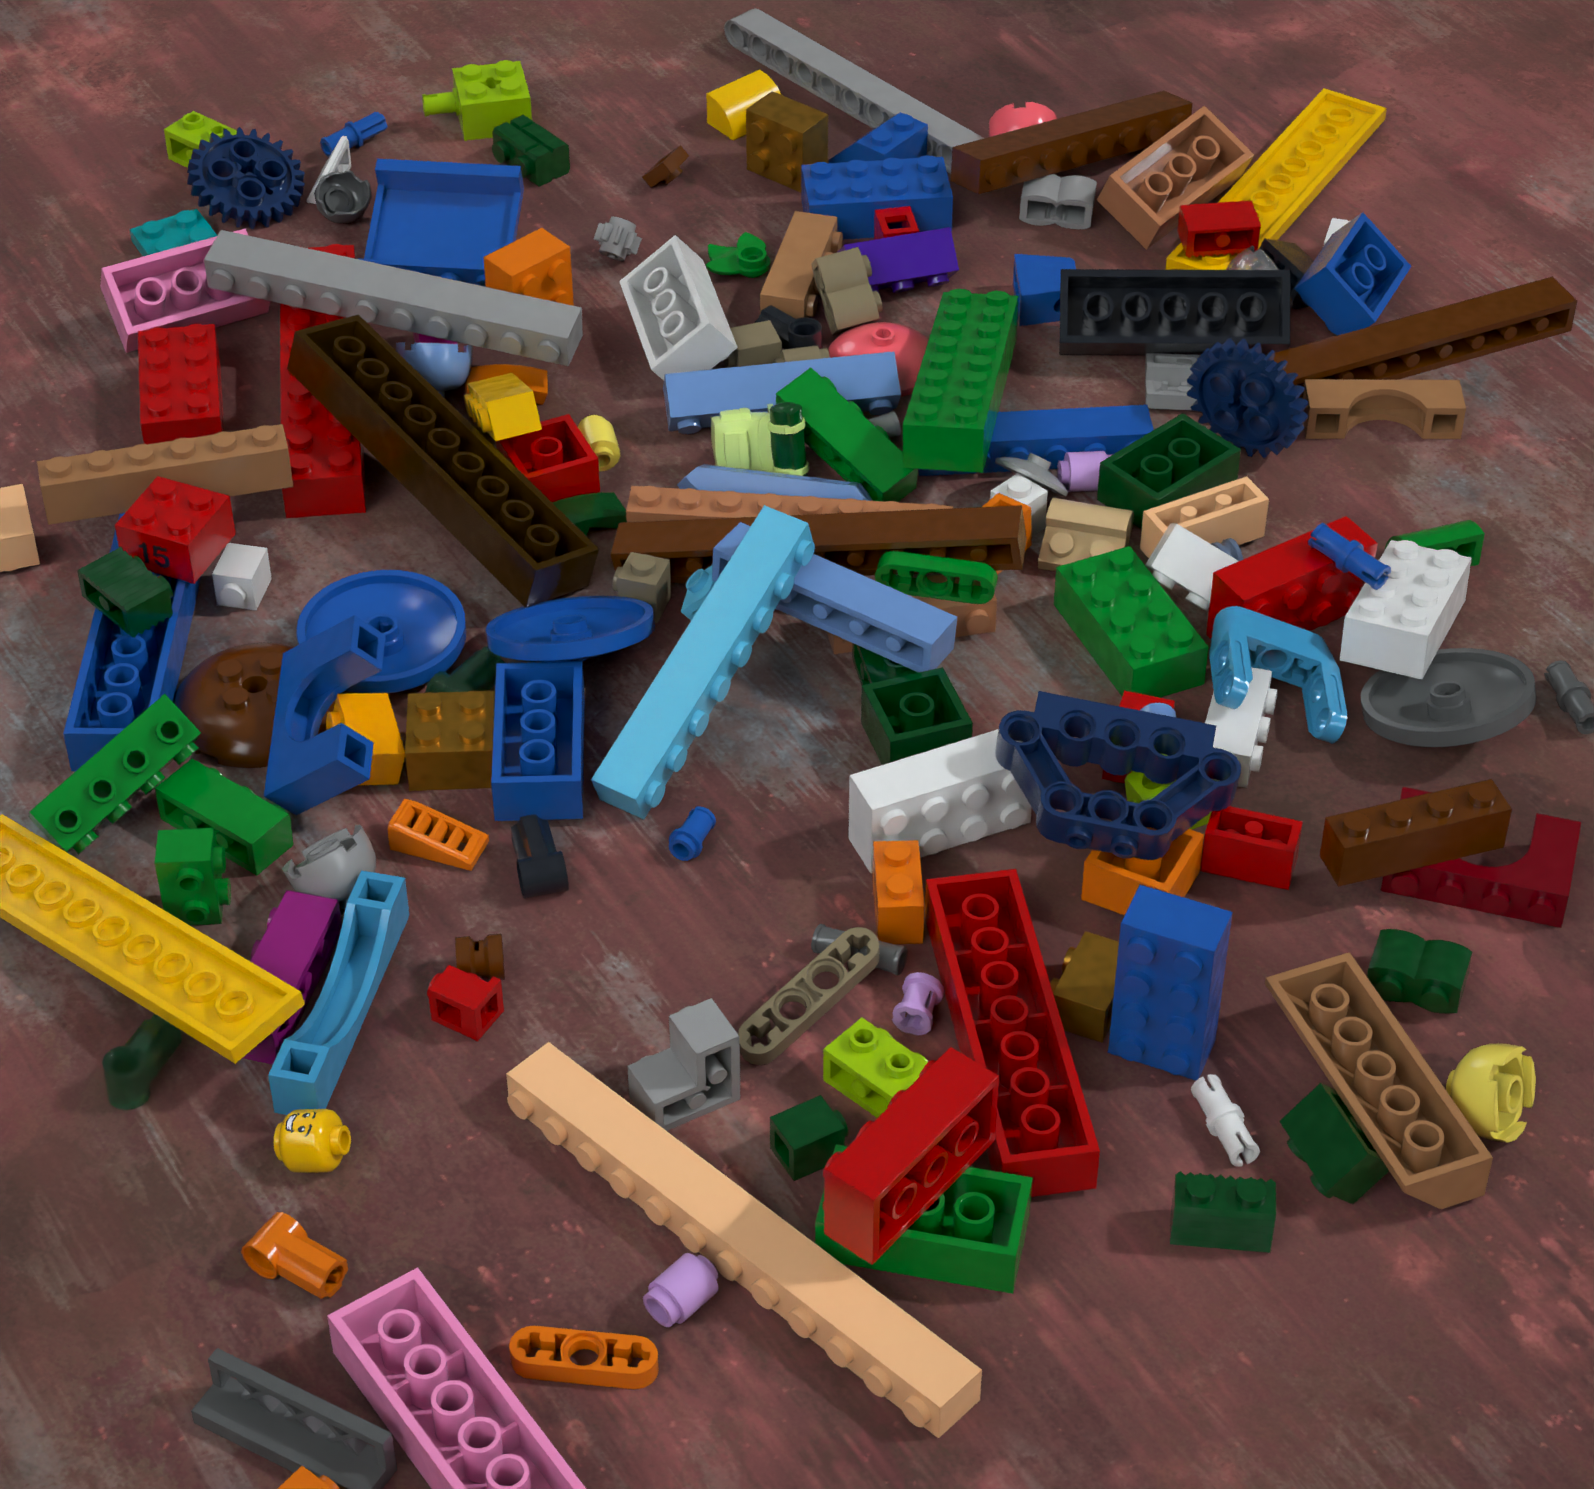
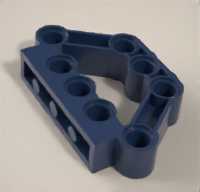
[995,691,1241,860]

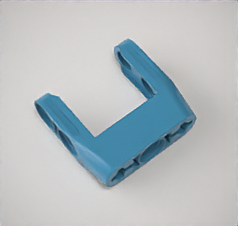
[1209,606,1347,744]

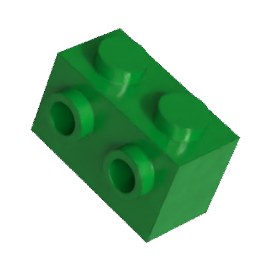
[154,828,231,925]

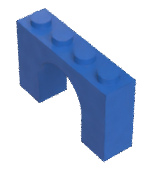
[264,615,386,815]

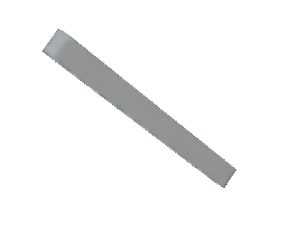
[724,8,984,174]

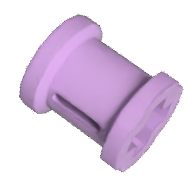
[892,972,945,1035]

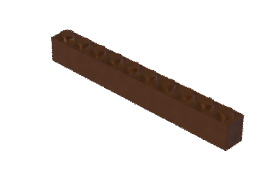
[1274,276,1577,398]
[611,505,1027,583]

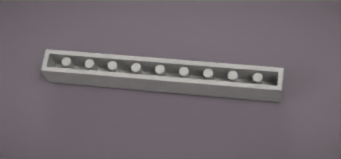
[204,230,583,366]

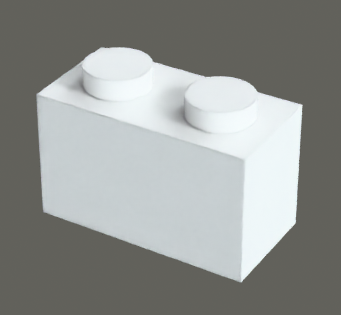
[1145,523,1238,611]

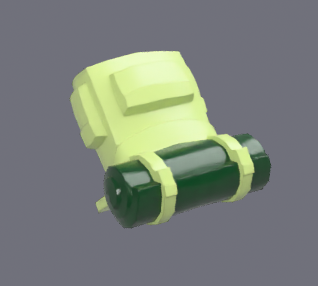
[711,402,809,476]

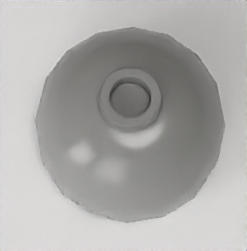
[282,825,376,909]

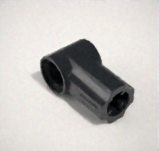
[755,305,822,349]
[510,814,569,899]

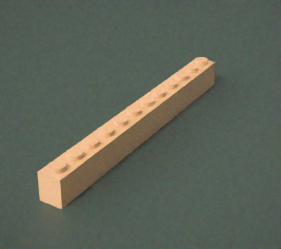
[506,1042,982,1438]

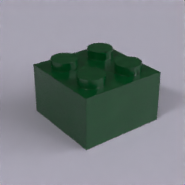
[861,667,973,765]

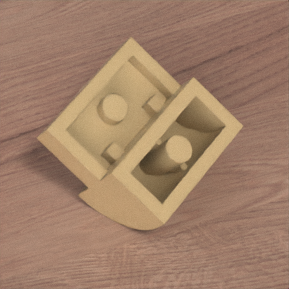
[1038,498,1134,571]

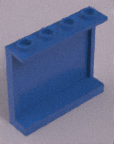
[358,159,524,287]

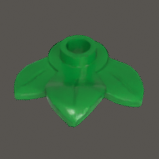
[705,232,770,278]

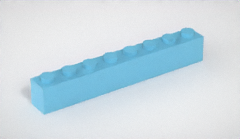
[591,505,815,819]

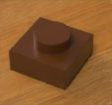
[642,145,689,188]

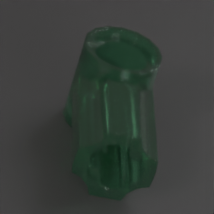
[425,645,506,693]
[102,1014,182,1110]

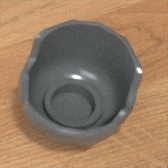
[314,170,372,224]

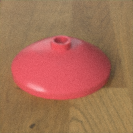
[828,322,929,397]

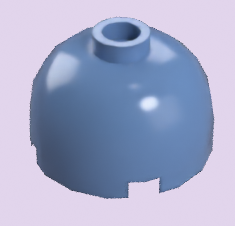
[396,342,473,398]

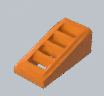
[387,799,489,871]

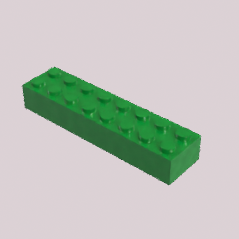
[903,289,1018,473]

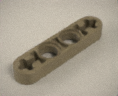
[738,927,880,1065]

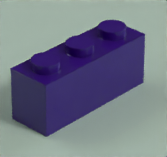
[838,227,959,293]

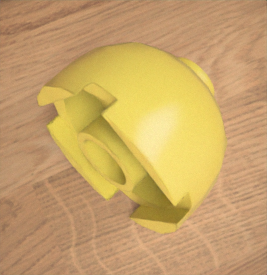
[1446,1044,1536,1143]

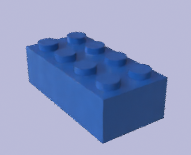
[801,155,953,240]
[491,661,585,821]
[1108,885,1233,1080]

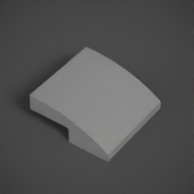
[1145,353,1200,410]

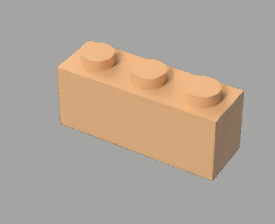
[1140,476,1269,558]

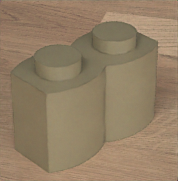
[811,247,883,335]

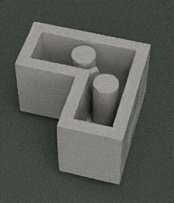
[628,998,740,1131]

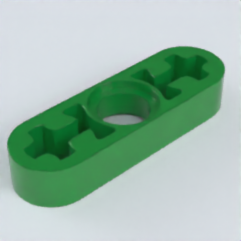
[875,551,998,604]

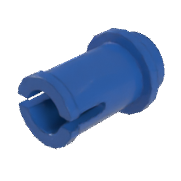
[669,806,716,861]

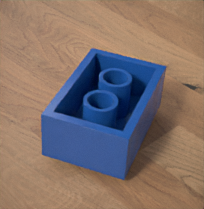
[1295,212,1411,336]

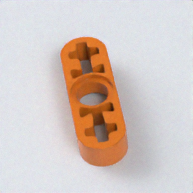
[509,1326,659,1389]

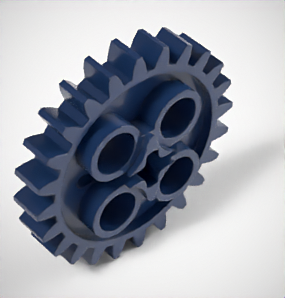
[187,127,305,229]
[1187,338,1309,458]

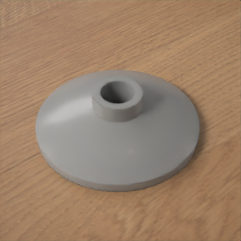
[995,453,1068,497]

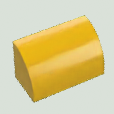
[706,69,781,140]

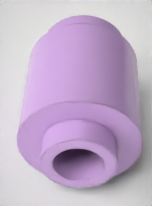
[1057,451,1113,492]
[643,1253,718,1327]

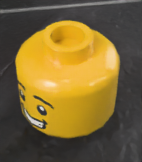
[274,1109,351,1173]

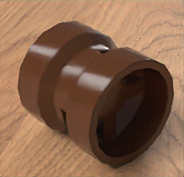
[455,934,505,980]

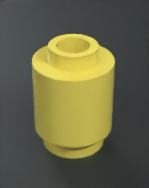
[578,415,620,472]

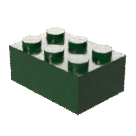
[1097,413,1241,529]

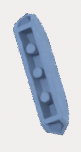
[677,464,873,501]

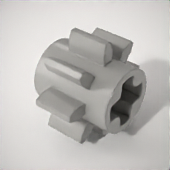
[594,216,642,261]

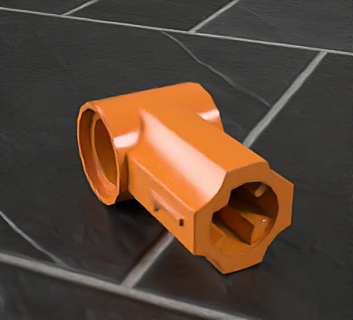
[241,1212,348,1299]

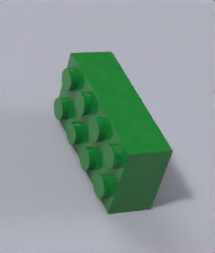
[1054,546,1209,698]
[815,1144,1033,1294]

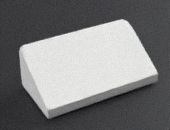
[306,136,351,204]

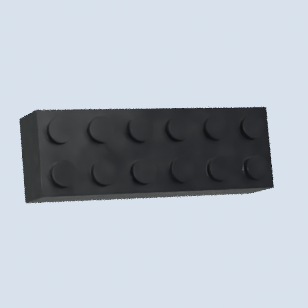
[1059,269,1290,356]

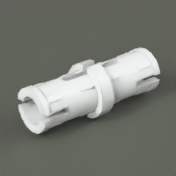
[1191,1074,1260,1167]

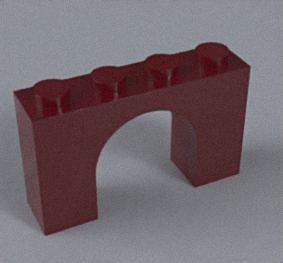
[1381,787,1581,928]

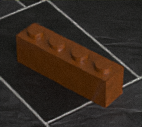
[1319,779,1512,887]

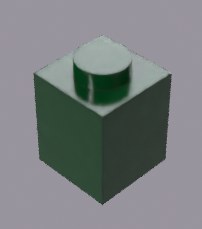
[770,1095,848,1181]

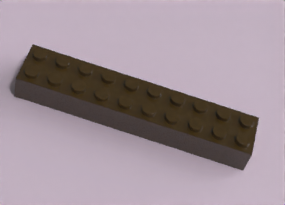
[287,314,599,608]

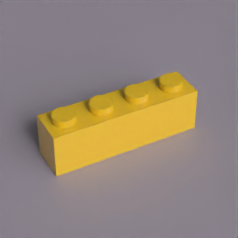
[464,373,542,441]

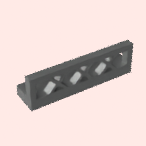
[191,1348,397,1489]

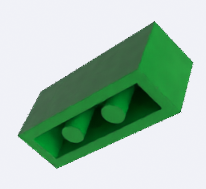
[155,758,294,876]

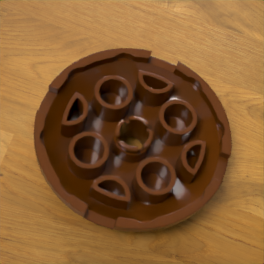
[173,642,343,768]

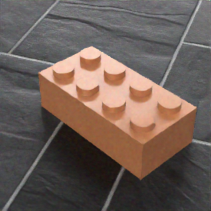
[1097,106,1254,250]

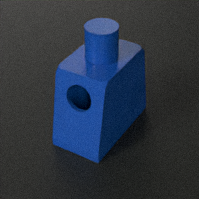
[1013,254,1076,326]

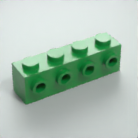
[776,367,918,502]
[28,694,201,855]

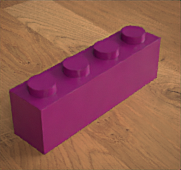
[242,890,342,1065]

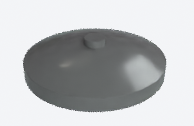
[1361,648,1536,747]

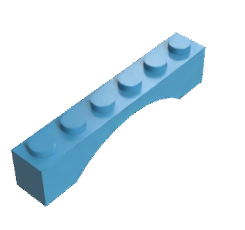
[268,870,410,1115]

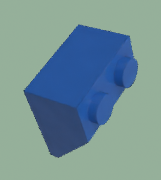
[829,112,928,163]

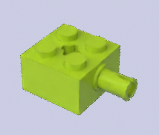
[422,60,532,141]

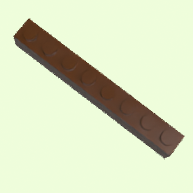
[951,91,1193,195]

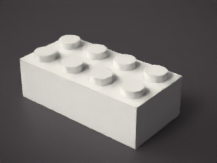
[619,235,738,380]
[1340,540,1472,680]
[849,729,1032,873]

